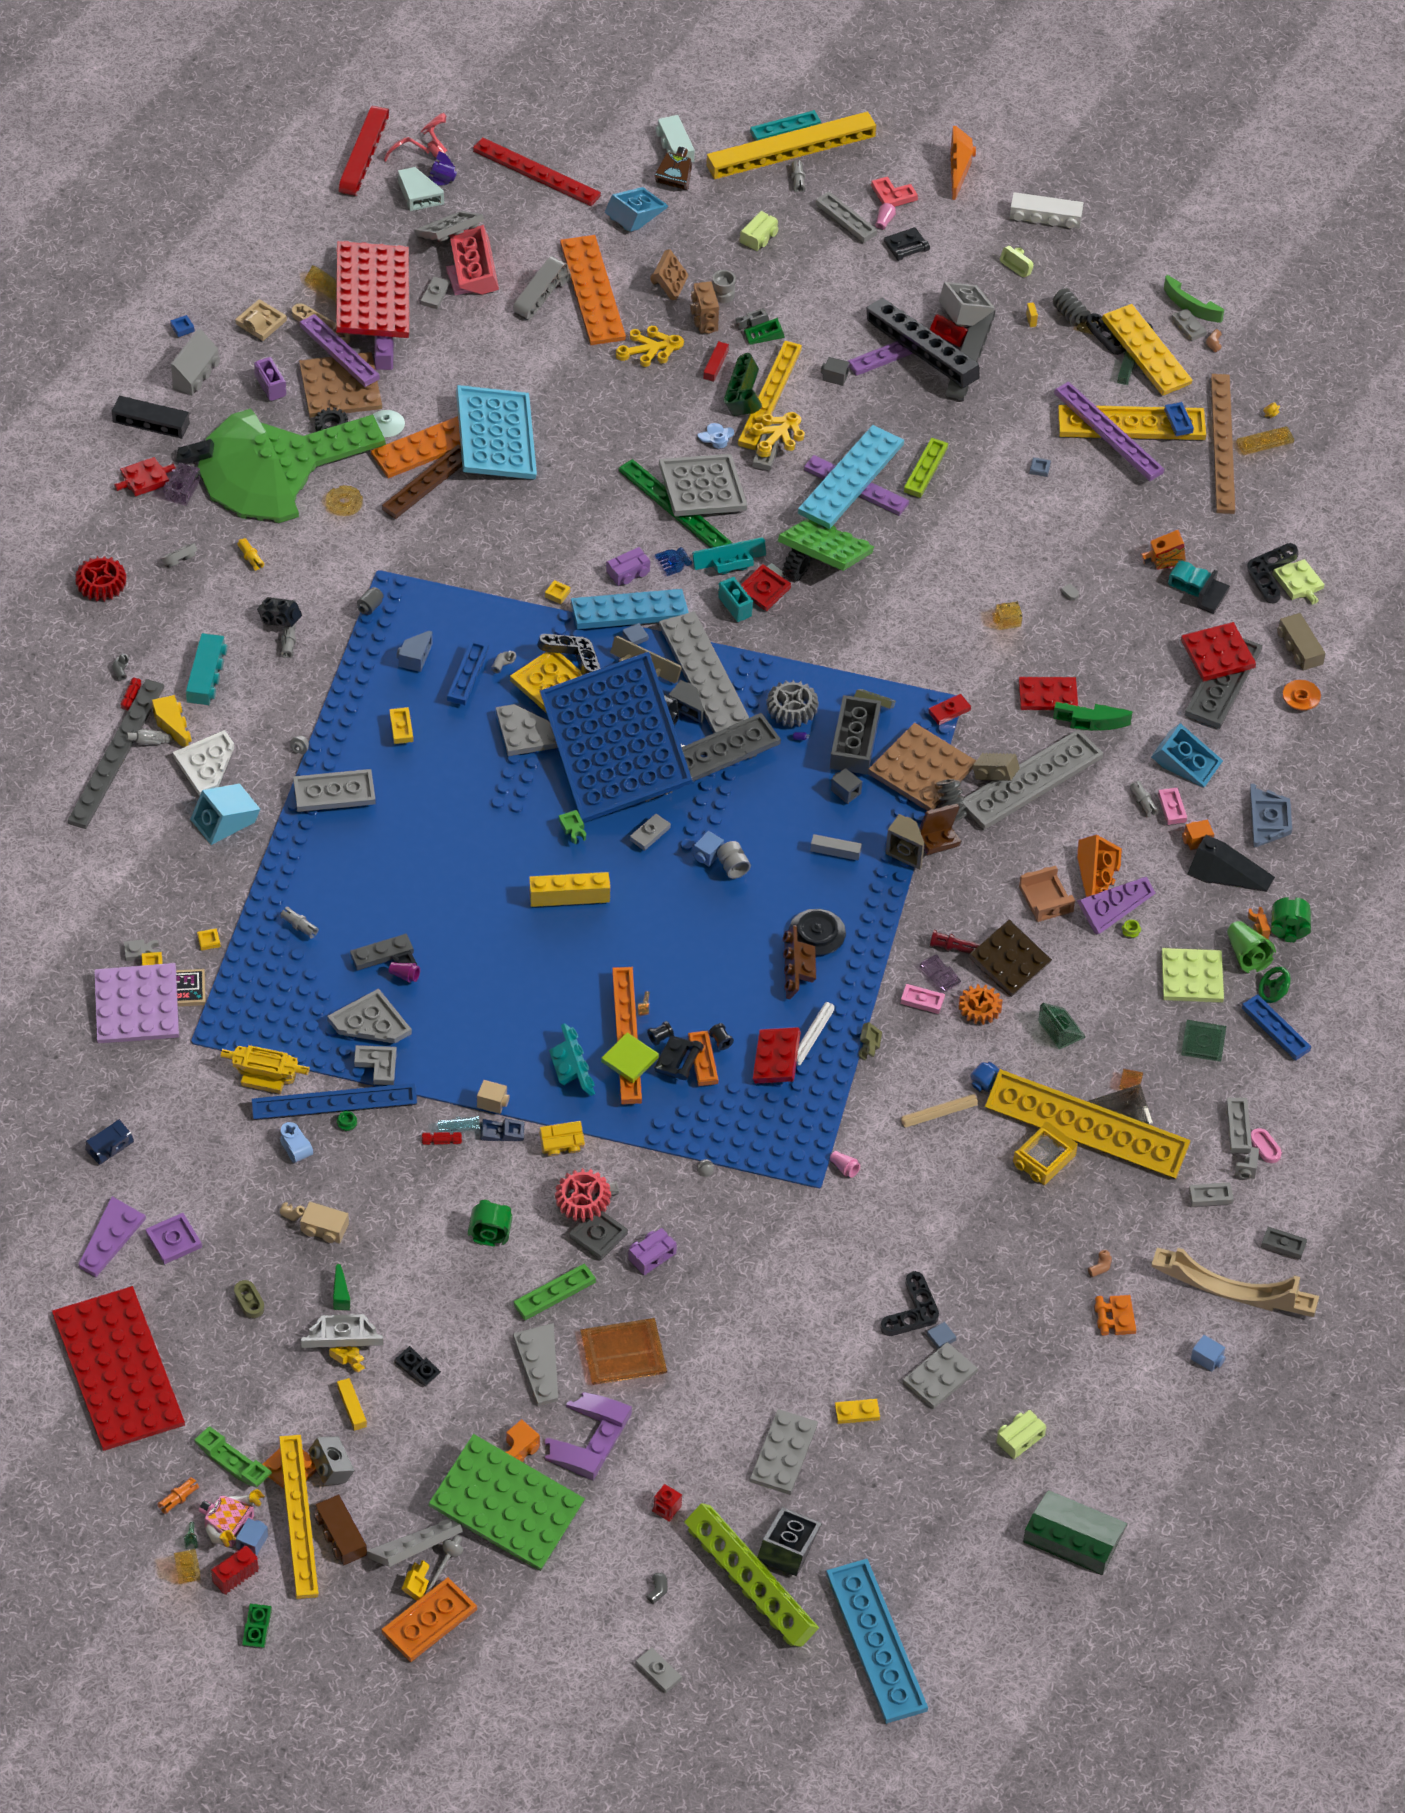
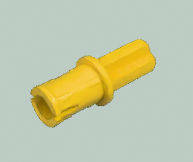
[237,538,265,571]

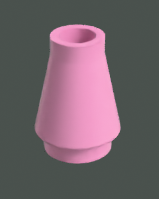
[875,203,896,230]
[830,1151,860,1177]

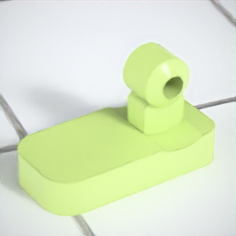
[1000,246,1034,277]

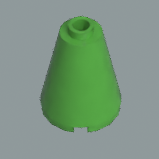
[1227,921,1276,973]

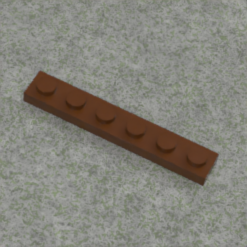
[382,444,462,519]

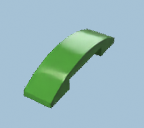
[1164,275,1225,323]
[195,1426,272,1487]

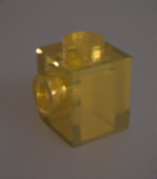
[992,601,1023,630]
[174,1549,201,1584]

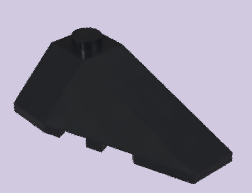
[1187,834,1275,892]

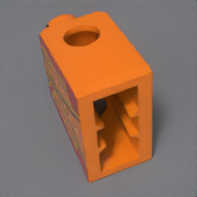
[1141,530,1186,570]

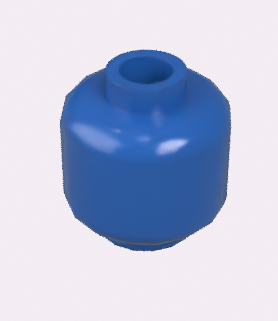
[970,1062,999,1092]

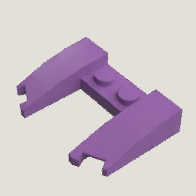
[545,1392,632,1481]

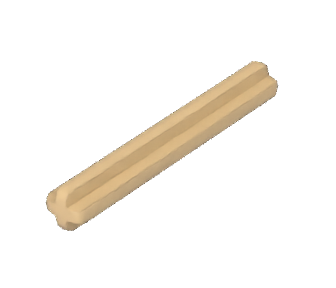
[901,1094,978,1127]

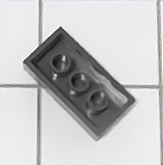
[830,695,881,775]

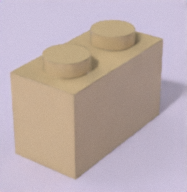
[300,1201,349,1244]

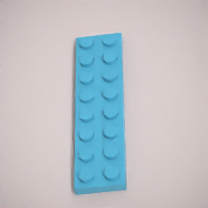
[798,425,904,529]

